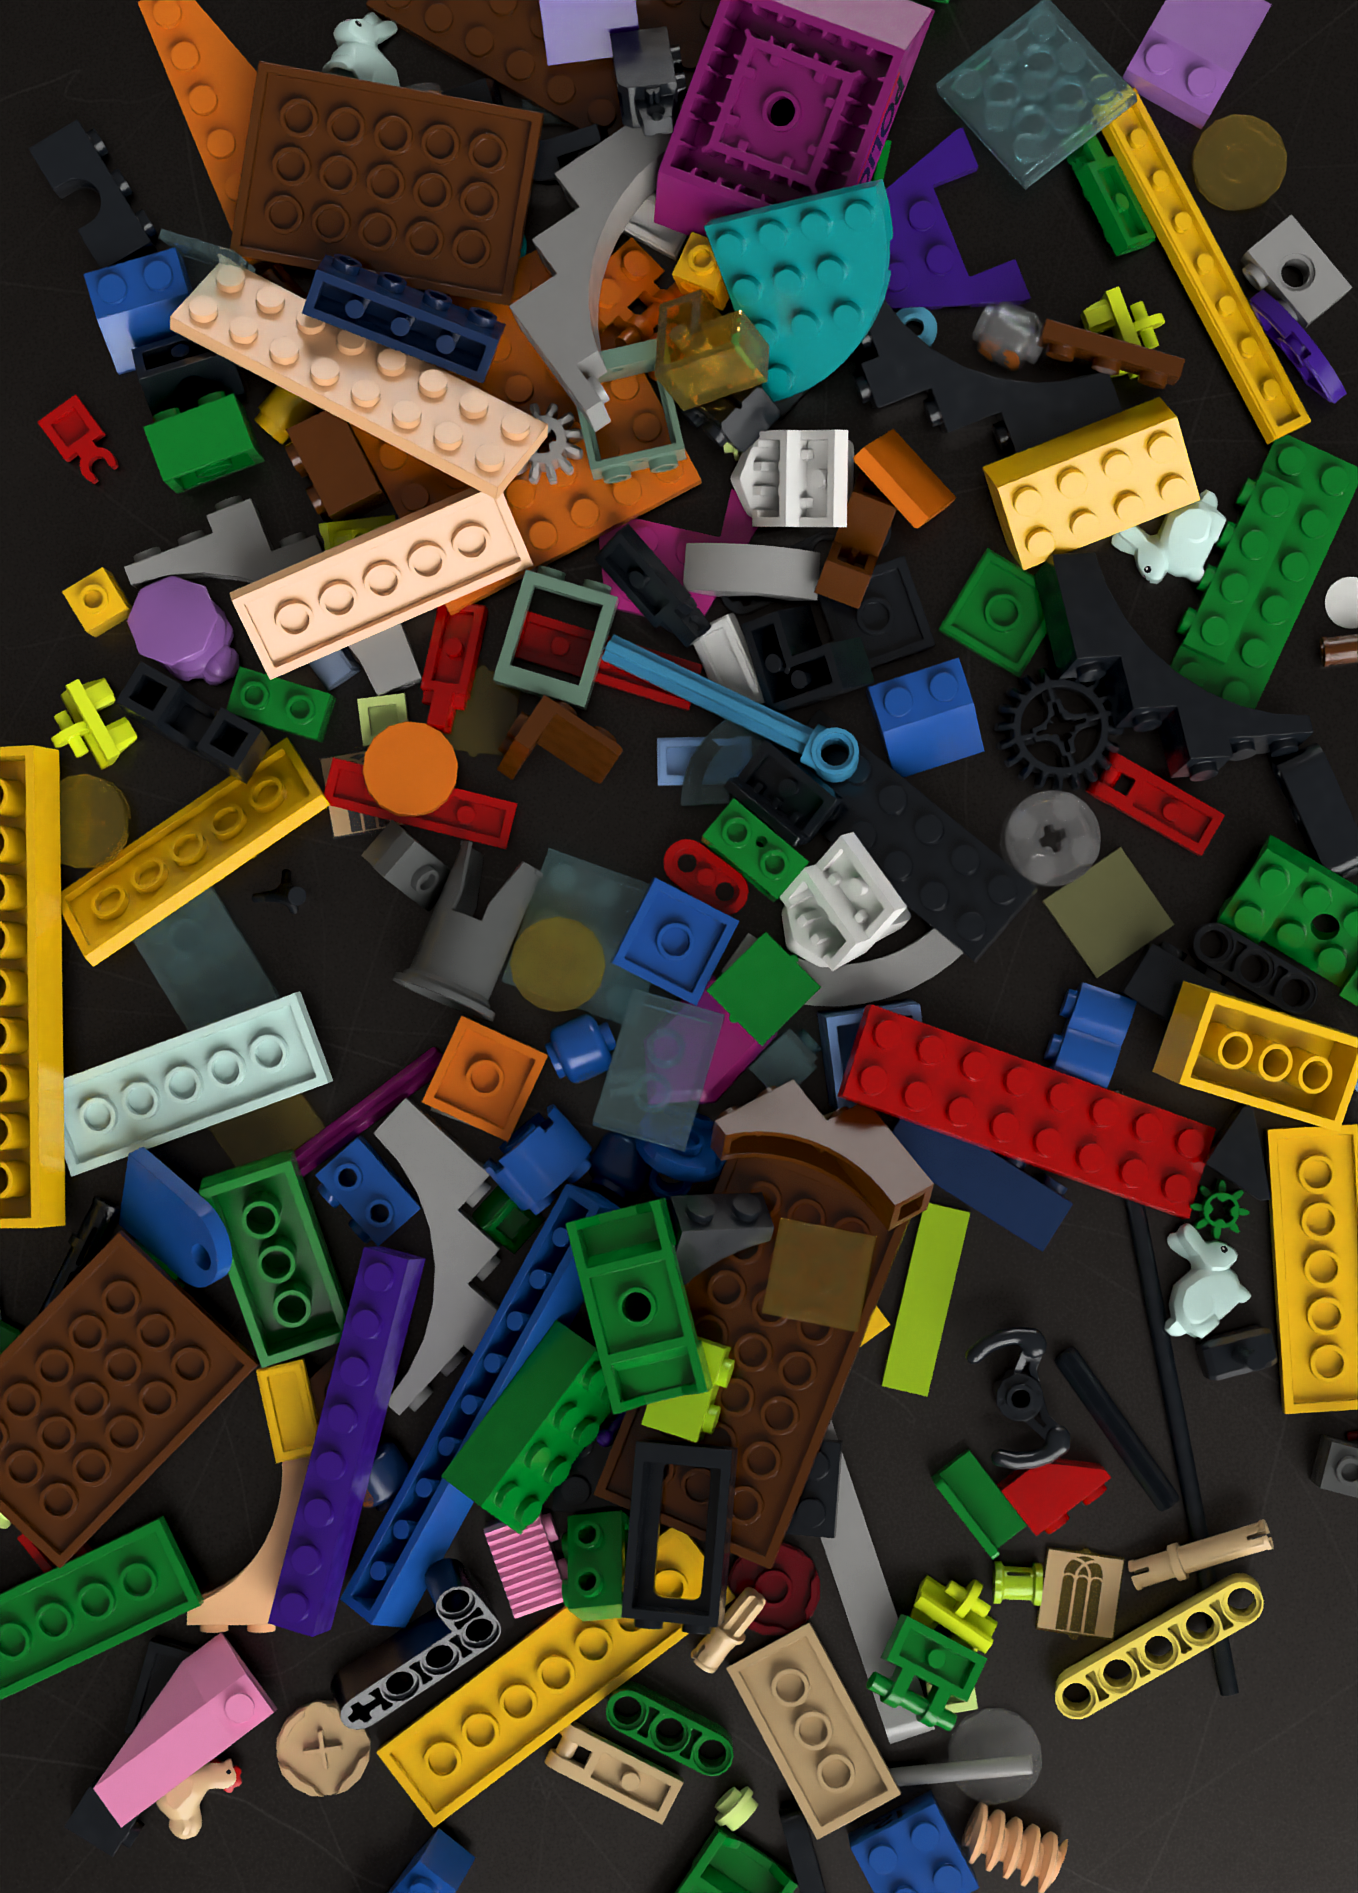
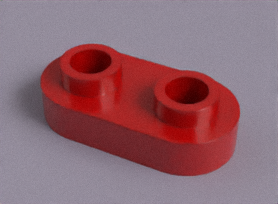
[663,839,749,915]

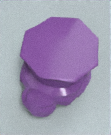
[127,575,239,686]

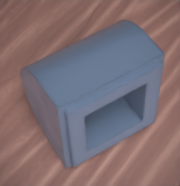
[308,647,361,691]

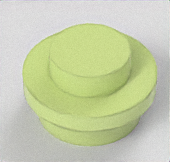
[715,1786,758,1831]

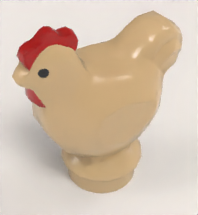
[156,1758,242,1840]

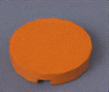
[363,721,458,817]

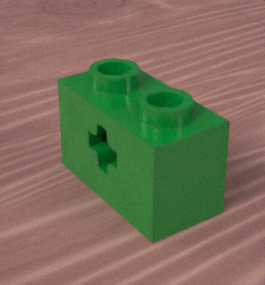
[226,666,336,743]

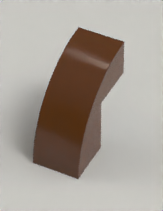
[814,473,897,609]

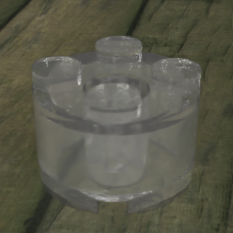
[1000,790,1101,887]

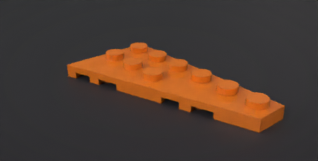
[138,0,263,267]

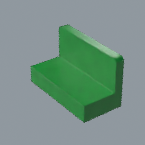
[931,1448,1027,1560]

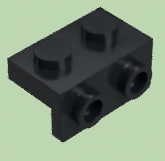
[724,739,843,846]

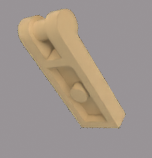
[544,1721,684,1824]

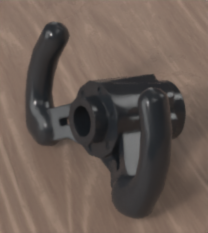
[965,1326,1071,1470]

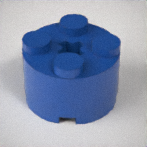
[483,1104,592,1215]

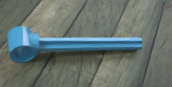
[602,634,859,783]

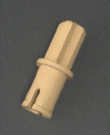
[691,1587,766,1673]

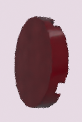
[727,1540,820,1635]

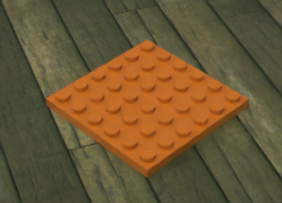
[349,250,702,616]

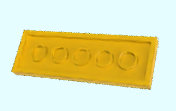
[61,737,330,967]
[1264,1123,1358,1414]

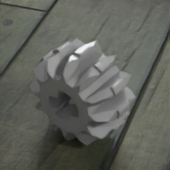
[517,403,584,485]

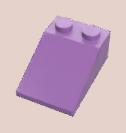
[1119,0,1272,129]

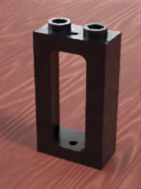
[621,1438,738,1634]

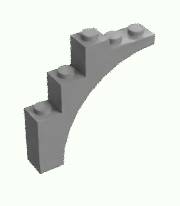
[124,496,423,696]
[373,1097,502,1416]

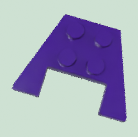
[885,127,1031,312]

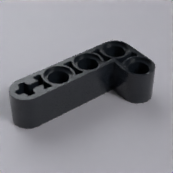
[330,1558,501,1730]

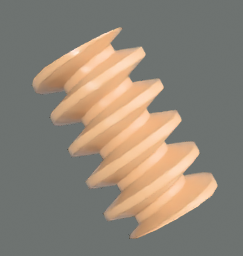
[961,1802,1068,1893]

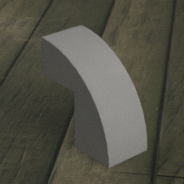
[683,543,820,601]

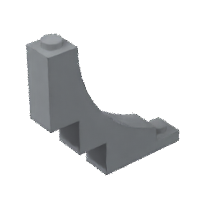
[509,126,672,432]

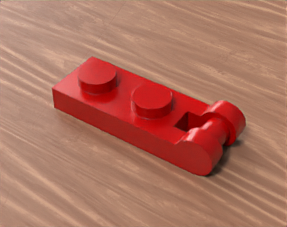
[1085,751,1225,857]

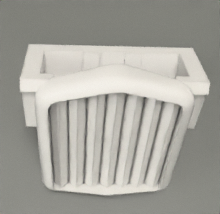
[730,430,854,527]
[780,832,911,971]

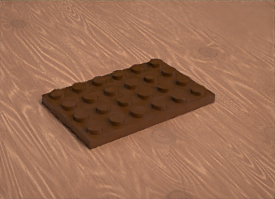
[229,61,544,306]
[0,1230,260,1568]

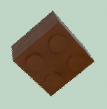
[284,410,389,522]

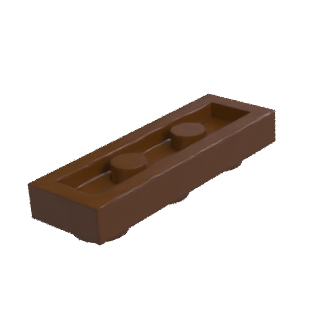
[1036,319,1186,389]

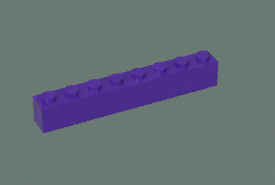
[268,1246,426,1637]

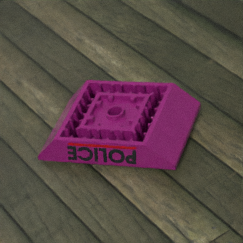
[654,0,935,238]

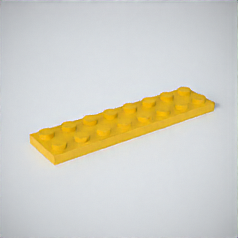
[376,1527,736,1828]

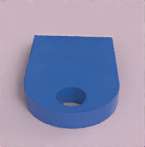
[119,1147,232,1288]

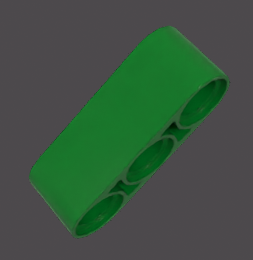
[606,1680,734,1776]

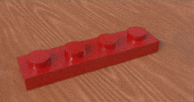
[514,611,703,711]
[324,757,518,849]

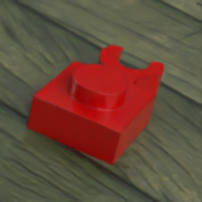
[38,394,119,484]

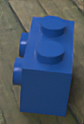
[315,1135,422,1246]

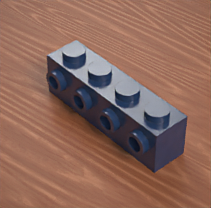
[302,254,506,384]
[890,1118,1073,1252]

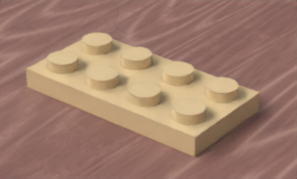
[726,1622,901,1840]

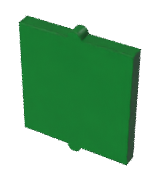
[706,931,821,1046]

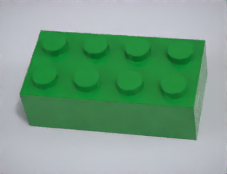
[199,1148,349,1368]
[441,1320,612,1535]

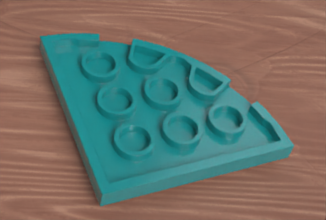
[704,179,893,402]

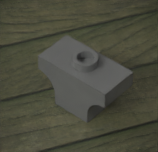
[361,820,451,912]

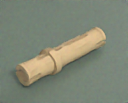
[1128,1519,1274,1590]

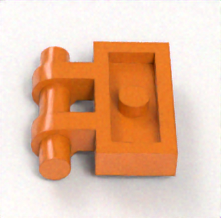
[598,237,687,347]

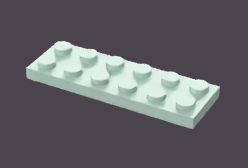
[64,991,333,1177]

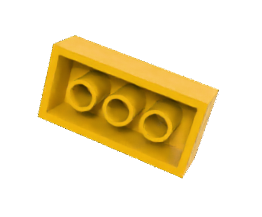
[982,397,1200,570]
[1152,981,1358,1132]

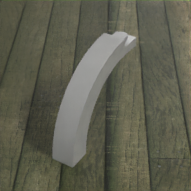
[721,927,963,1007]

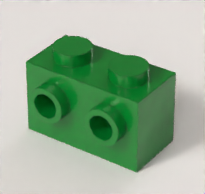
[562,1510,630,1621]

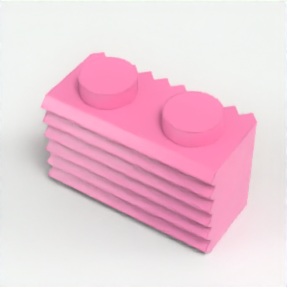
[483,1512,568,1619]

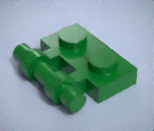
[866,1614,987,1731]

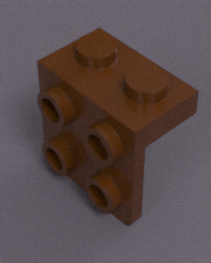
[497,695,623,784]

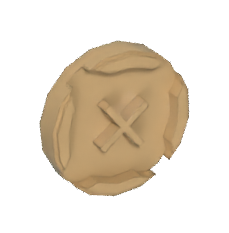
[276,1700,371,1797]

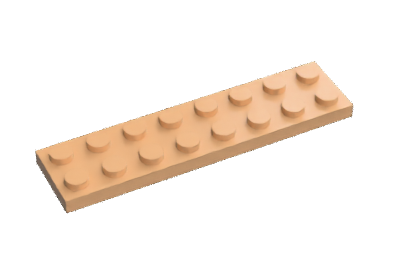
[170,258,548,500]

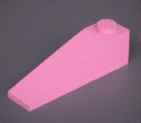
[93,1632,277,1827]

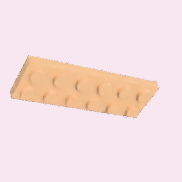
[230,487,533,680]

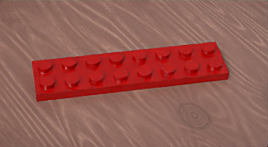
[837,1004,1216,1219]

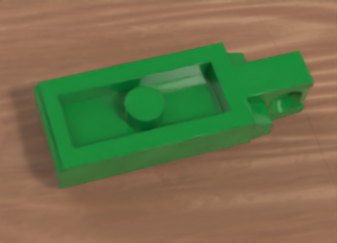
[1061,126,1156,257]

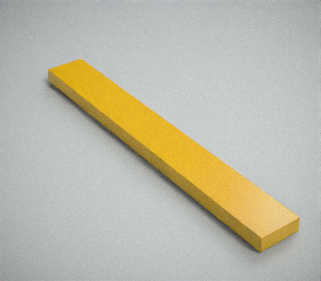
[1091,88,1311,445]

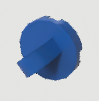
[635,1106,726,1200]

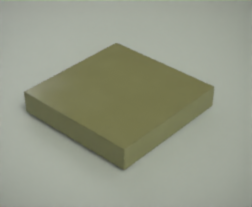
[1042,847,1174,978]

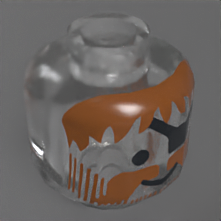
[972,300,1043,371]

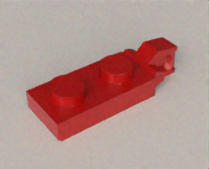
[420,604,489,734]

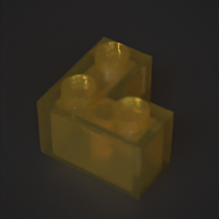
[654,289,769,411]

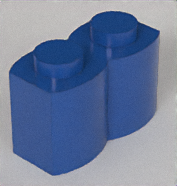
[1044,982,1137,1089]

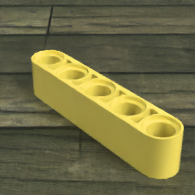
[1055,1573,1264,1719]

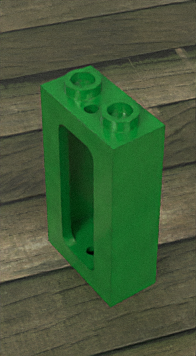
[701,799,809,902]

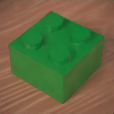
[143,391,265,494]

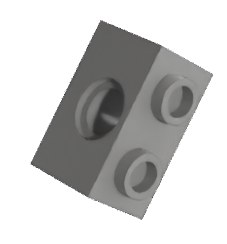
[1240,214,1352,329]

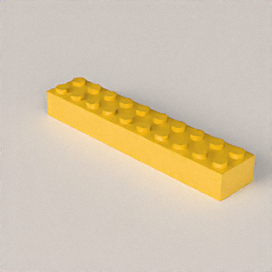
[0,745,65,1228]

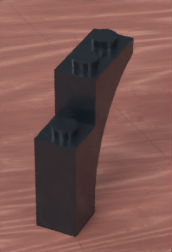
[625,1192,775,1320]

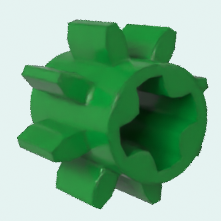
[1190,1179,1249,1239]

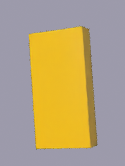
[256,1358,319,1463]

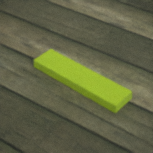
[881,1202,971,1397]

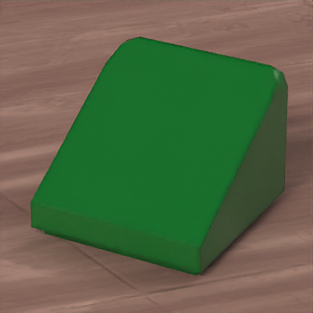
[472,1185,545,1254]

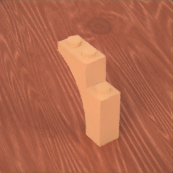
[187,1456,310,1633]

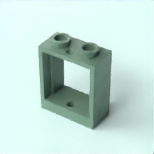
[576,338,687,484]
[493,565,619,711]

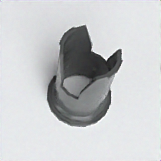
[393,840,543,1021]

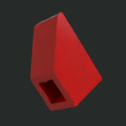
[997,1458,1111,1536]

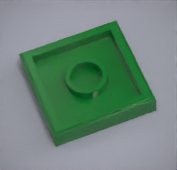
[938,548,1047,679]

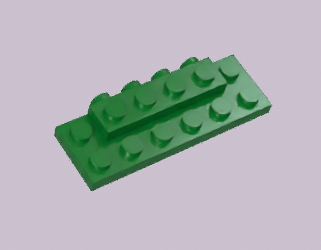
[1169,434,1358,709]

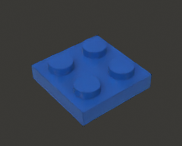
[610,877,739,1006]

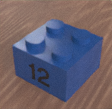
[848,1790,980,1893]

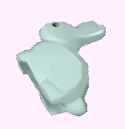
[322,12,400,87]
[1111,489,1226,584]
[1164,1223,1251,1338]

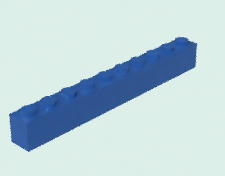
[340,1184,621,1628]

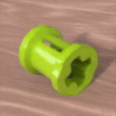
[992,1561,1043,1606]

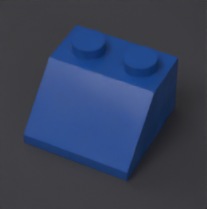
[84,247,193,375]
[865,657,984,778]

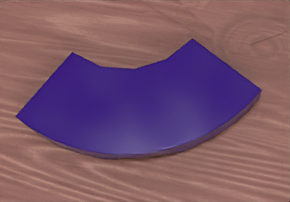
[1250,289,1347,403]

